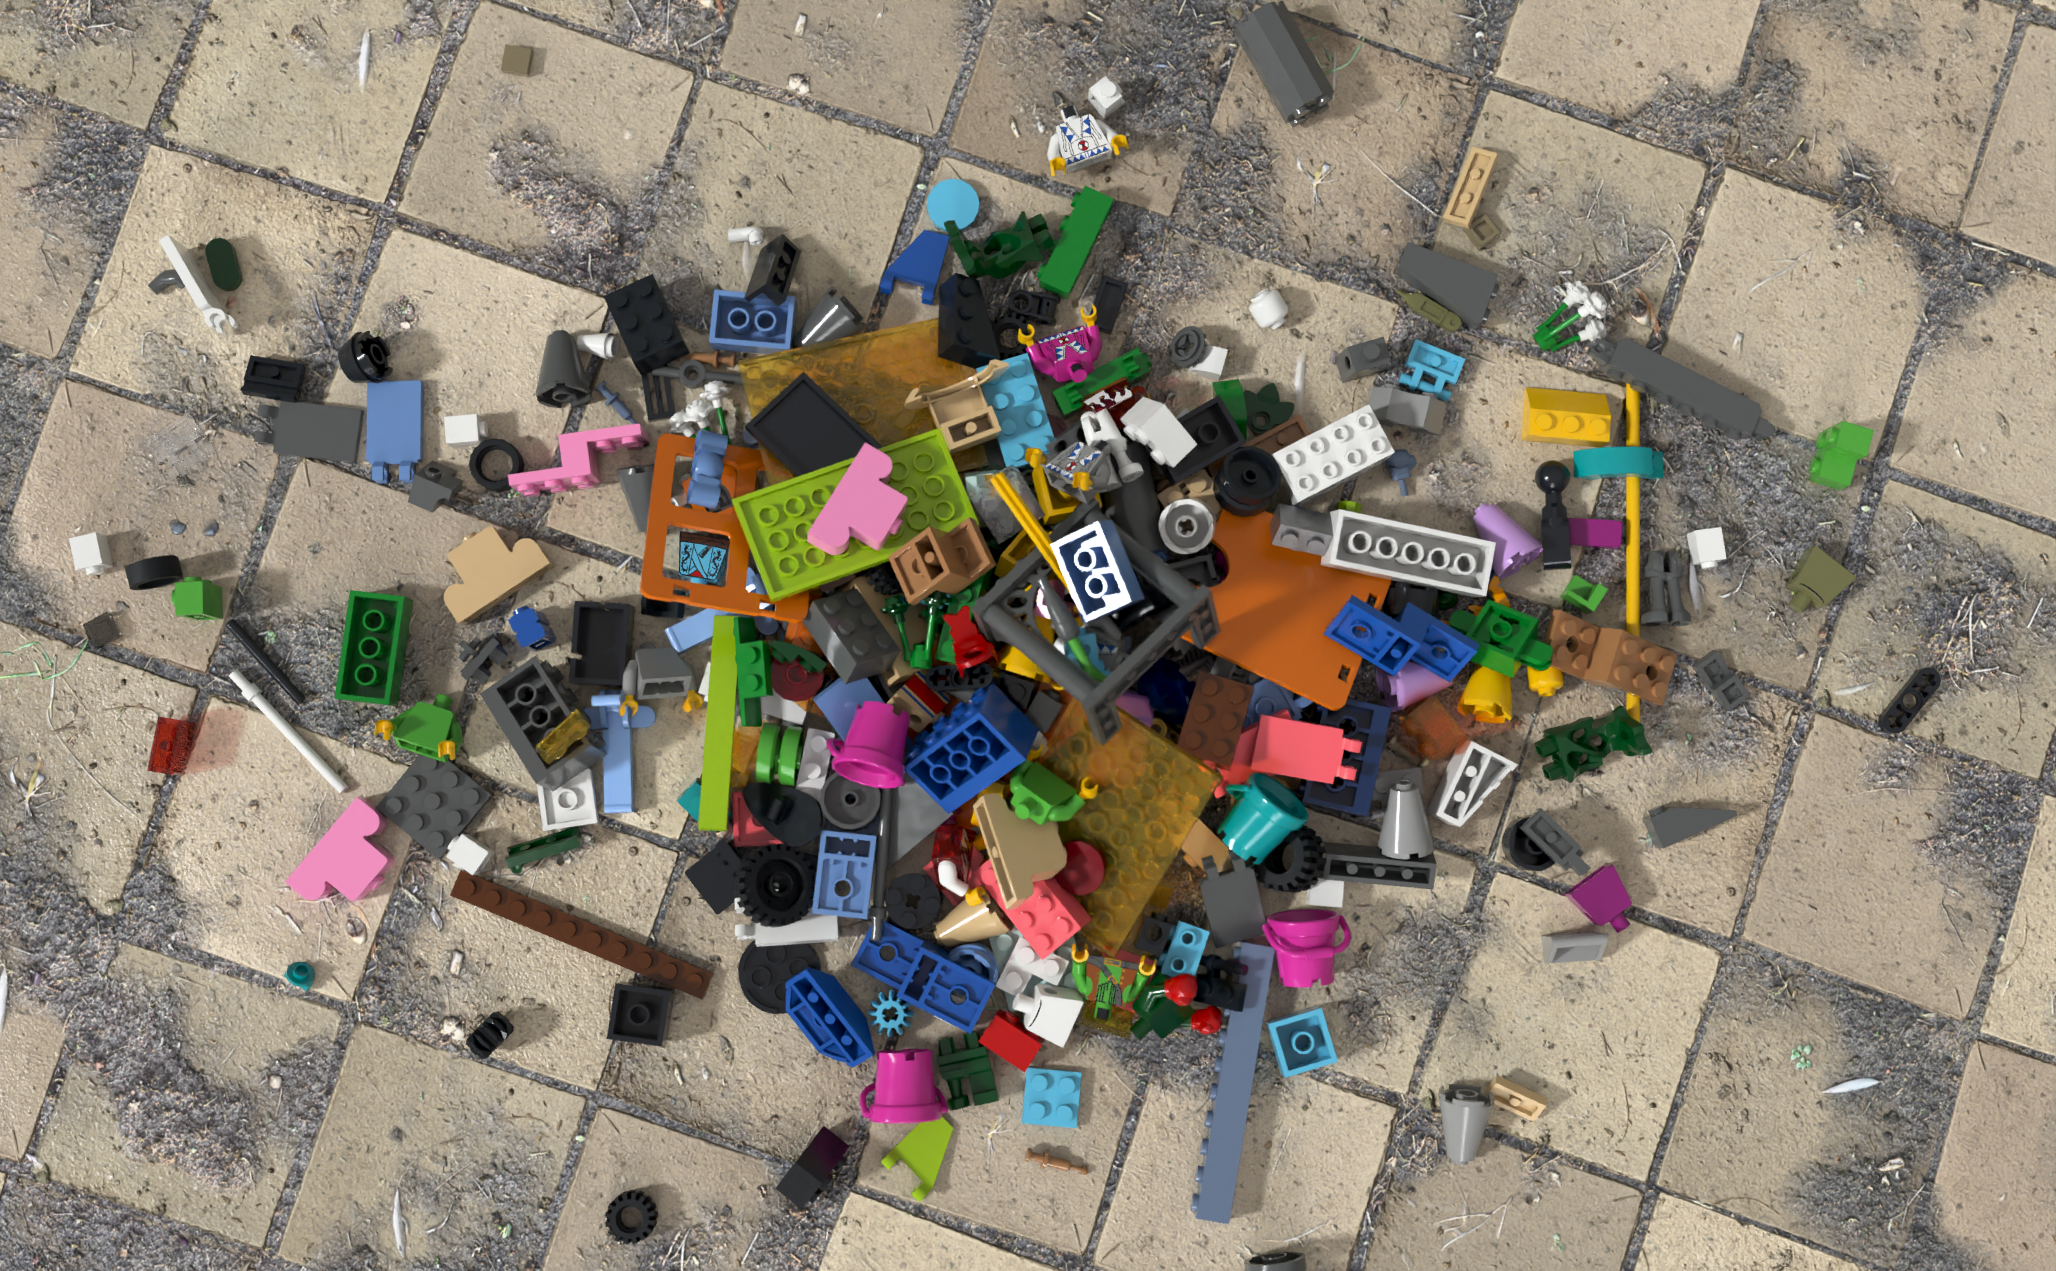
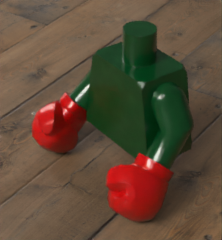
[1129,972,1222,1041]

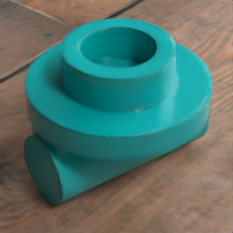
[284,962,315,991]

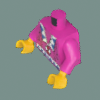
[1018,305,1102,383]

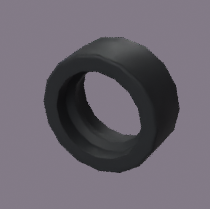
[469,438,524,492]
[125,555,183,590]

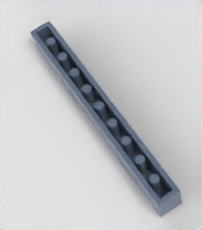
[1190,941,1275,1224]

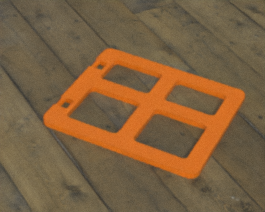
[640,433,809,623]

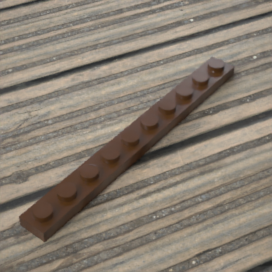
[450,870,714,999]

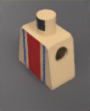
[886,669,950,732]

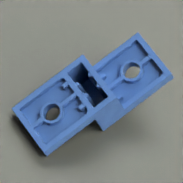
[812,788,881,919]

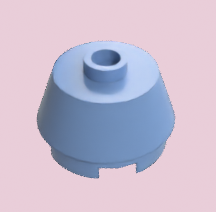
[947,942,998,996]

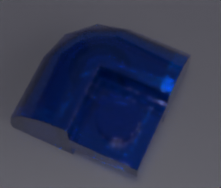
[1137,657,1196,724]

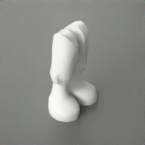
[1081,408,1144,493]

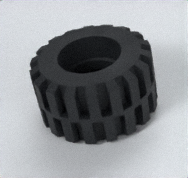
[1250,825,1327,893]

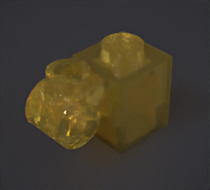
[730,730,759,788]

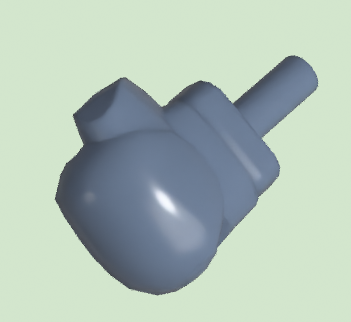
[1385,449,1417,497]

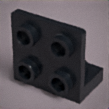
[685,838,743,914]

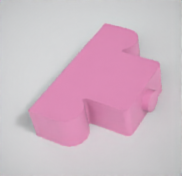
[807,442,907,555]
[285,797,395,901]

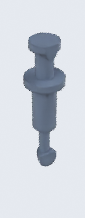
[594,381,638,424]

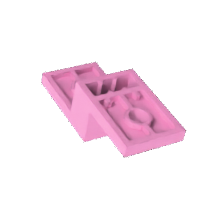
[508,423,650,497]

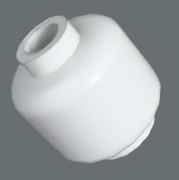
[1249,288,1289,329]

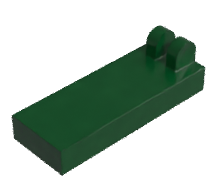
[505,826,582,874]

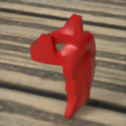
[943,605,999,678]

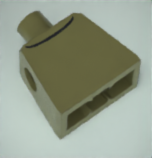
[1786,545,1856,614]

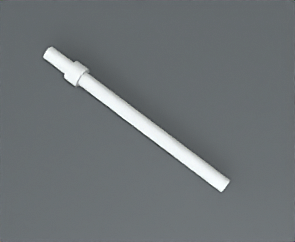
[229,669,348,794]

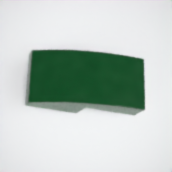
[769,640,827,674]

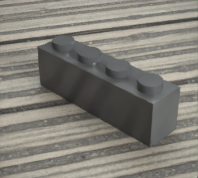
[1321,842,1437,889]

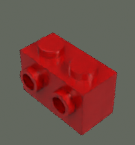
[978,1009,1045,1072]

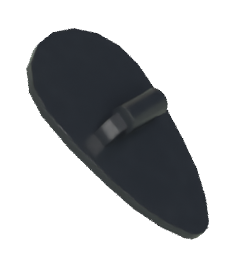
[743,782,823,847]

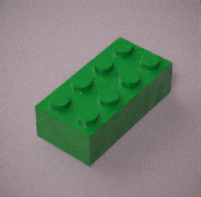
[334,590,413,707]

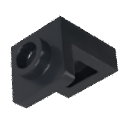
[641,590,686,619]

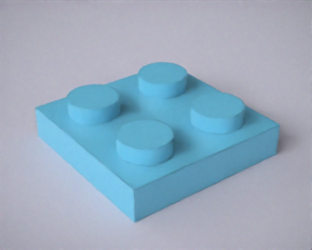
[1022,1067,1082,1128]

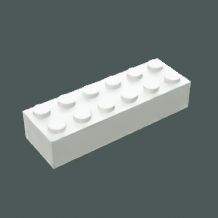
[1320,509,1496,597]

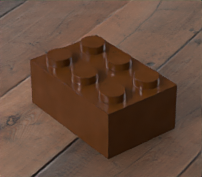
[1175,671,1254,771]

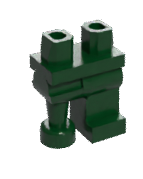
[937,1030,999,1110]

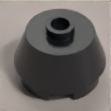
[338,331,393,383]

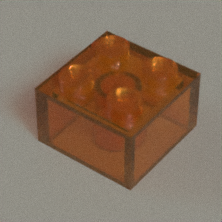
[1399,695,1468,761]

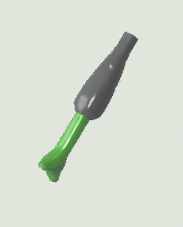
[1036,576,1108,683]

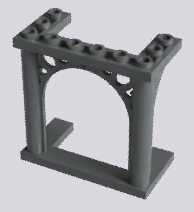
[971,498,1221,746]

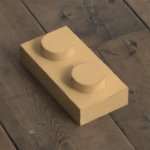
[1484,1075,1547,1122]

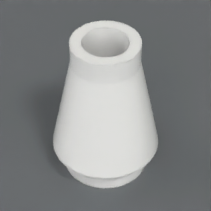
[577,333,619,359]

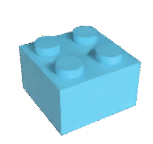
[1265,1006,1338,1078]

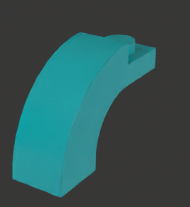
[1573,447,1664,480]

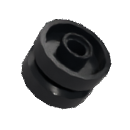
[1213,446,1282,517]

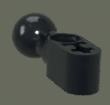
[1535,460,1571,571]

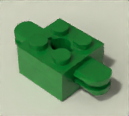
[1449,599,1553,678]

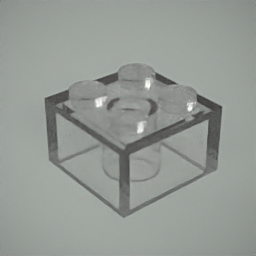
[966,464,1045,544]

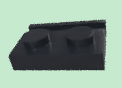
[240,355,306,403]

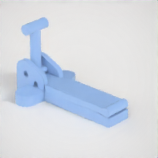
[664,567,780,655]
[584,690,657,813]

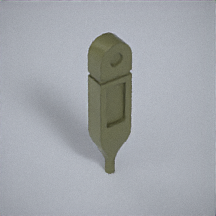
[1395,289,1461,333]

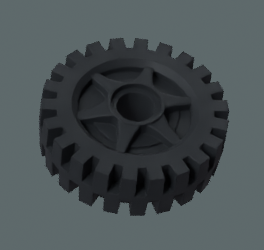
[734,843,816,927]

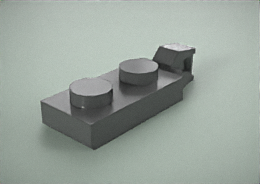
[1520,808,1591,876]

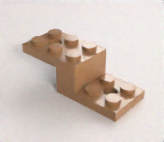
[1544,609,1677,706]

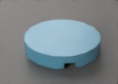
[927,179,979,232]

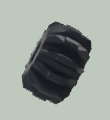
[466,1012,514,1059]

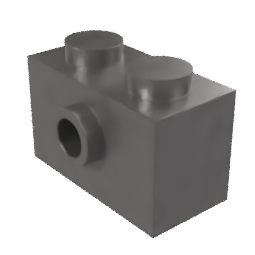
[1270,503,1333,556]

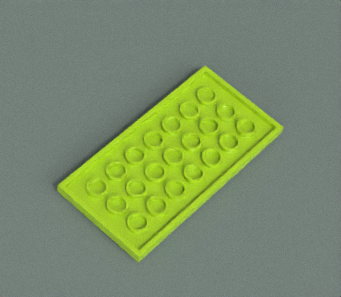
[732,428,980,603]

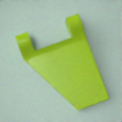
[880,1117,953,1202]

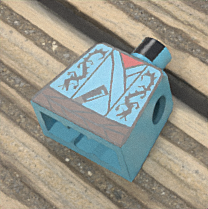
[679,531,730,594]

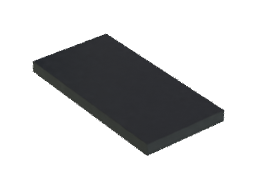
[745,372,882,477]

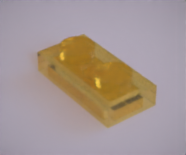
[535,709,591,764]

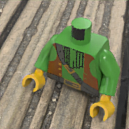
[1072,944,1157,1021]

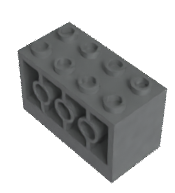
[480,656,607,791]

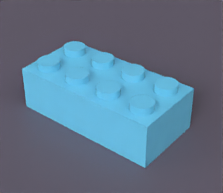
[976,353,1054,473]

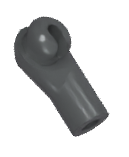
[148,269,185,295]

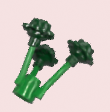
[880,590,952,669]

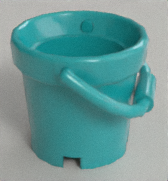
[1217,772,1309,864]

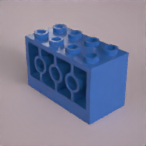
[904,683,1039,814]

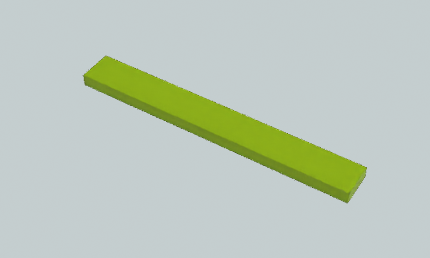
[698,615,742,831]

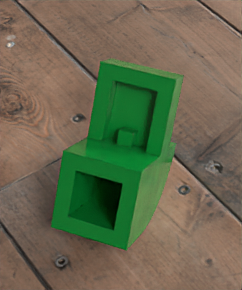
[1212,379,1247,441]

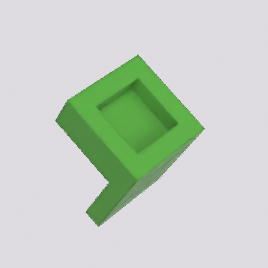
[1560,575,1608,614]

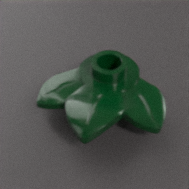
[1244,383,1294,434]

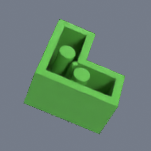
[1809,421,1874,490]

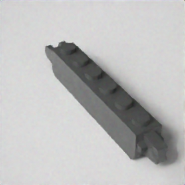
[1587,338,1775,441]

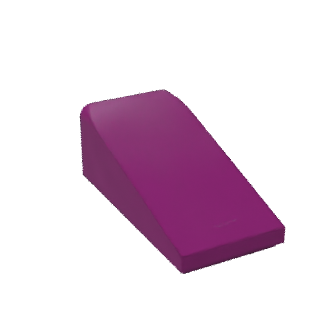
[1569,518,1622,550]

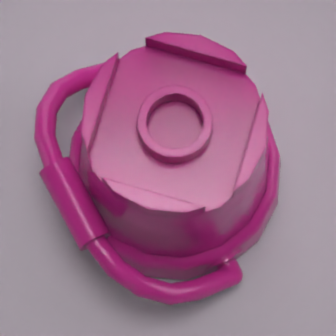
[826,701,911,789]
[1262,909,1352,987]
[859,1049,948,1124]

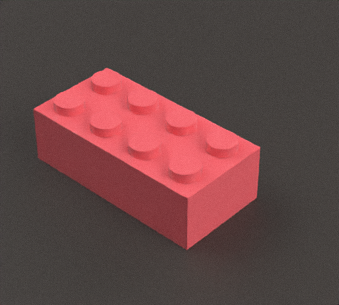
[974,859,1093,960]

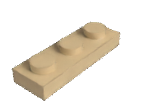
[1443,146,1498,229]

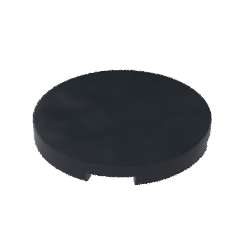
[738,940,821,1014]

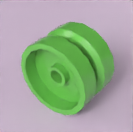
[756,722,804,786]

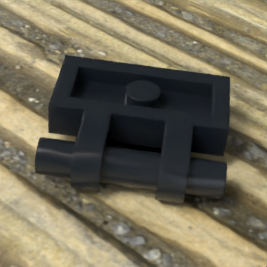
[1193,954,1248,1012]

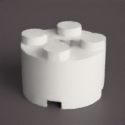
[1158,497,1217,554]

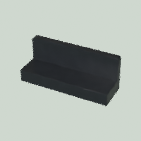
[744,234,801,306]

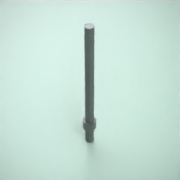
[870,788,892,941]

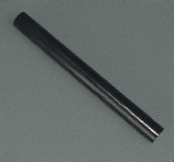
[225,619,306,705]

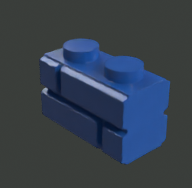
[508,605,557,651]

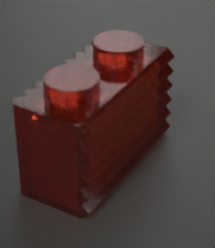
[147,716,195,776]

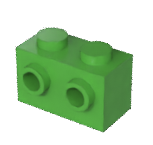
[172,577,223,621]

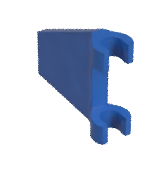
[880,230,949,306]

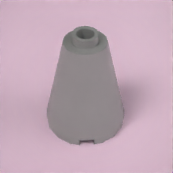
[1378,779,1434,859]
[1438,1084,1495,1165]

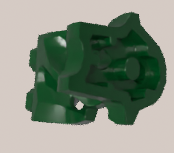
[944,211,1054,279]
[1534,705,1653,783]

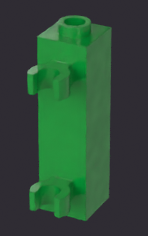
[1052,347,1152,420]

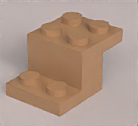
[888,517,996,605]

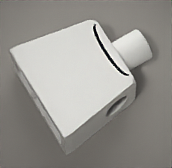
[1013,984,1084,1047]

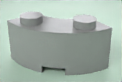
[1369,384,1447,435]

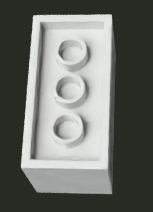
[1272,404,1395,507]

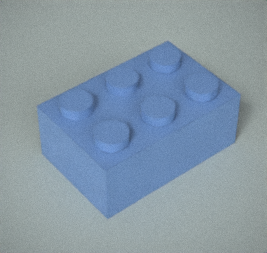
[709,289,798,357]
[1051,520,1145,623]

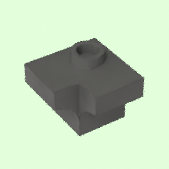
[408,460,463,513]

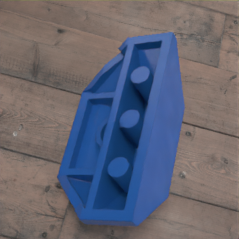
[786,967,875,1068]

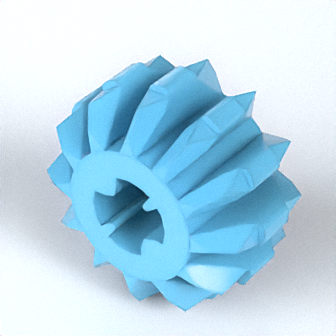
[867,989,914,1037]

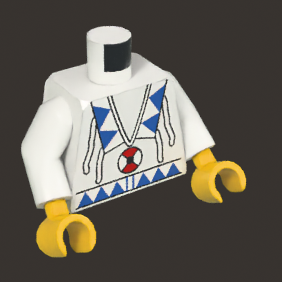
[1047,106,1129,176]

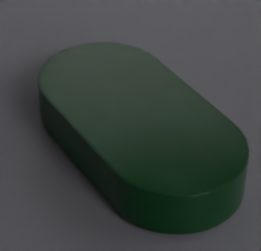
[205,238,242,291]

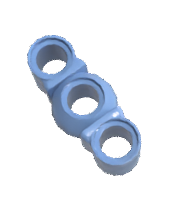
[686,429,728,509]

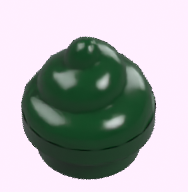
[1438,590,1458,610]

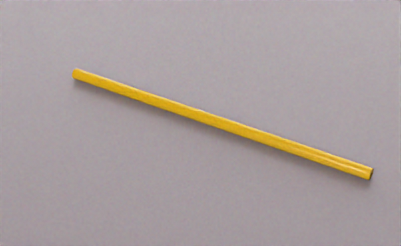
[1626,383,1640,722]

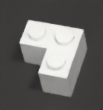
[1120,397,1197,467]

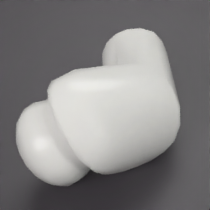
[728,226,764,246]

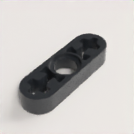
[926,663,1001,692]
[1878,668,1941,734]

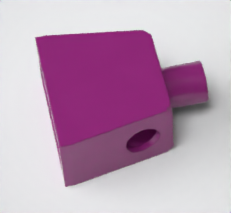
[1564,864,1632,933]

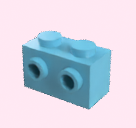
[1157,920,1210,977]

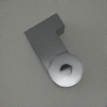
[1045,420,1088,454]

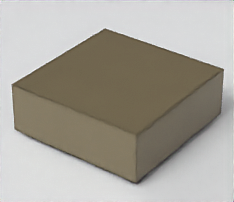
[501,44,533,77]
[1463,212,1501,251]

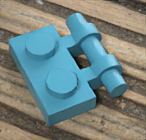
[1398,339,1465,402]

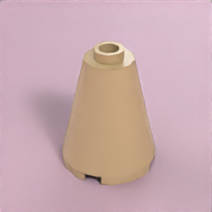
[934,885,1013,948]

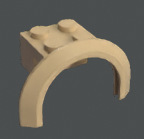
[904,359,1009,455]

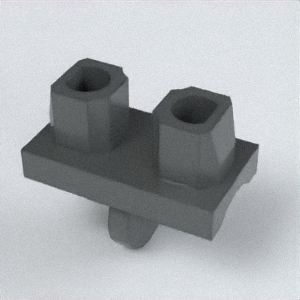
[458,634,508,685]

